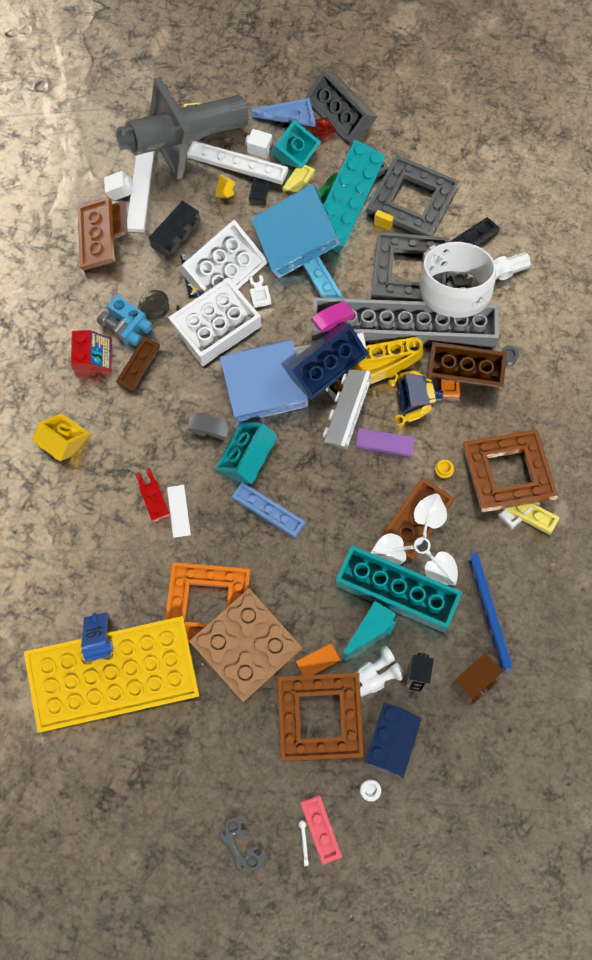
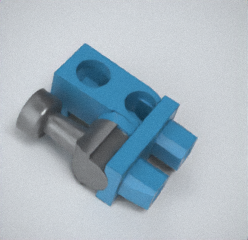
[97,294,152,347]

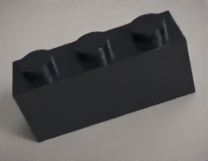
[149,200,200,257]
[404,653,434,693]

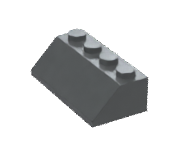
[305,70,378,143]

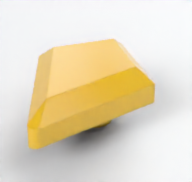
[216,174,235,198]

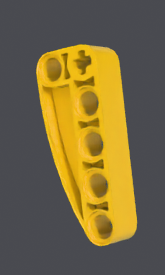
[336,337,424,389]

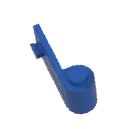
[81,612,114,662]

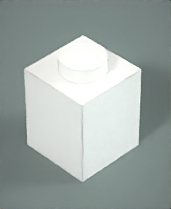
[245,129,273,159]
[104,171,133,201]

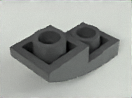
[187,413,230,441]

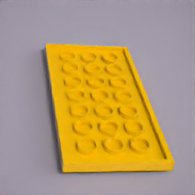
[24,616,200,733]

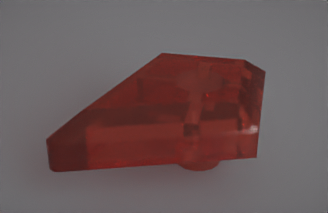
[302,118,336,139]

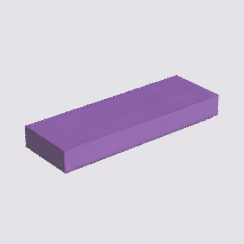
[356,428,415,457]

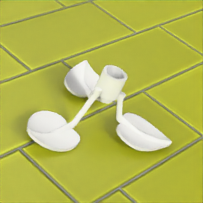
[371,494,458,586]

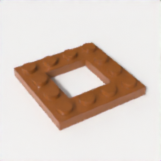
[463,429,558,512]
[277,672,364,761]

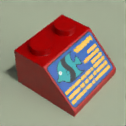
[71,330,112,374]

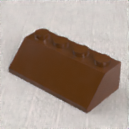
[428,342,507,388]

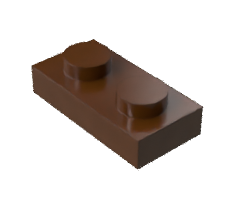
[112,201,128,239]

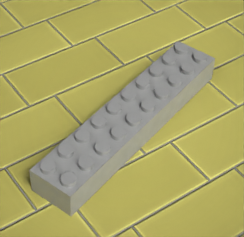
[312,297,499,348]

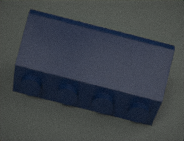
[284,322,369,400]

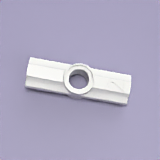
[476,252,531,284]

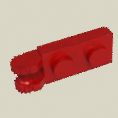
[135,468,170,523]

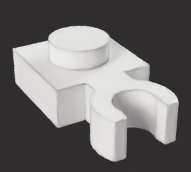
[250,275,271,308]

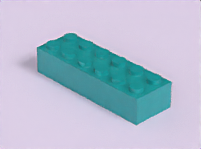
[323,139,386,253]
[335,545,463,633]

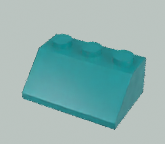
[214,422,277,484]

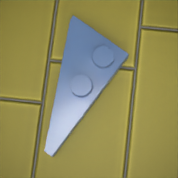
[251,98,316,126]

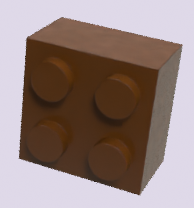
[450,653,502,705]

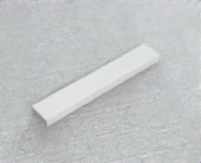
[187,141,288,185]
[127,151,155,233]

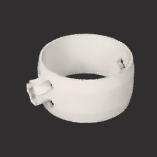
[420,242,496,318]

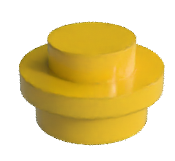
[435,460,454,478]

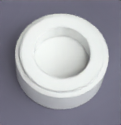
[360,780,381,802]

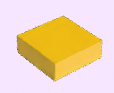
[374,210,394,231]

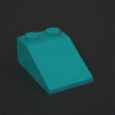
[342,601,397,662]

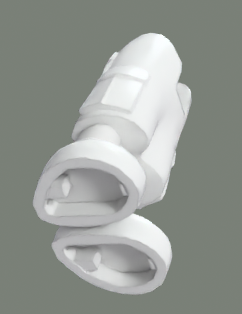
[355,645,406,697]

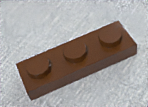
[116,336,160,392]

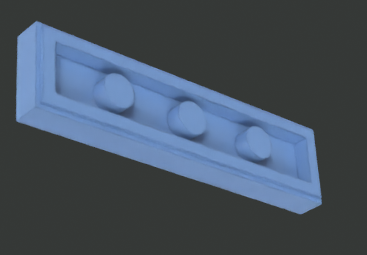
[231,482,306,539]

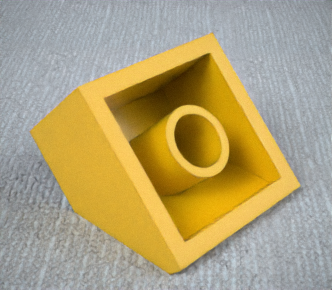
[32,413,90,462]

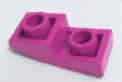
[311,301,355,332]

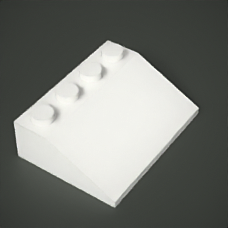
[177,220,268,294]
[168,278,261,367]
[323,370,371,450]

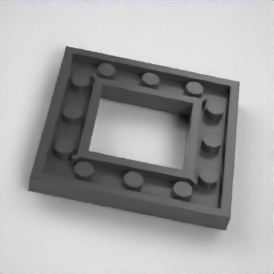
[366,155,460,236]
[371,231,449,302]

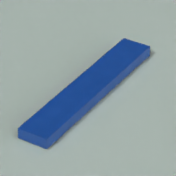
[468,552,513,673]

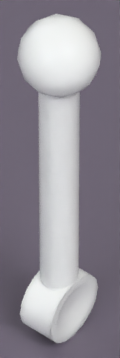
[298,820,309,866]

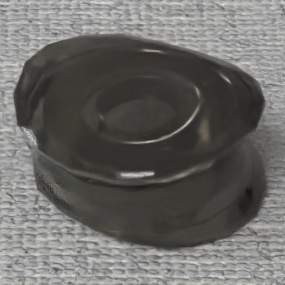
[138,290,169,320]

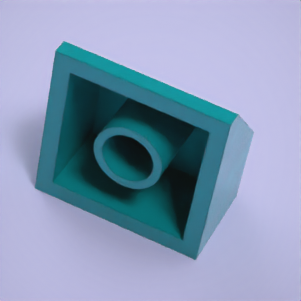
[269,120,321,169]

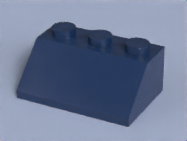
[364,702,422,778]

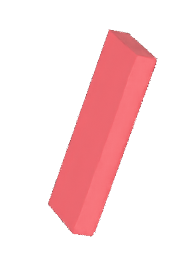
[300,795,342,865]

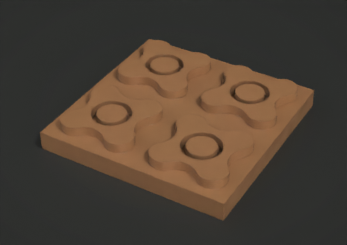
[189,588,302,703]

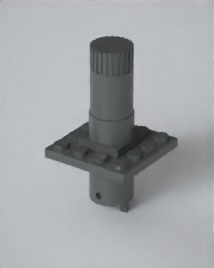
[116,77,249,180]

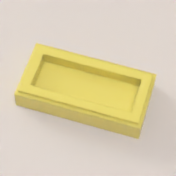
[283,165,315,195]

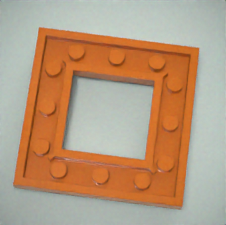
[165,562,251,644]

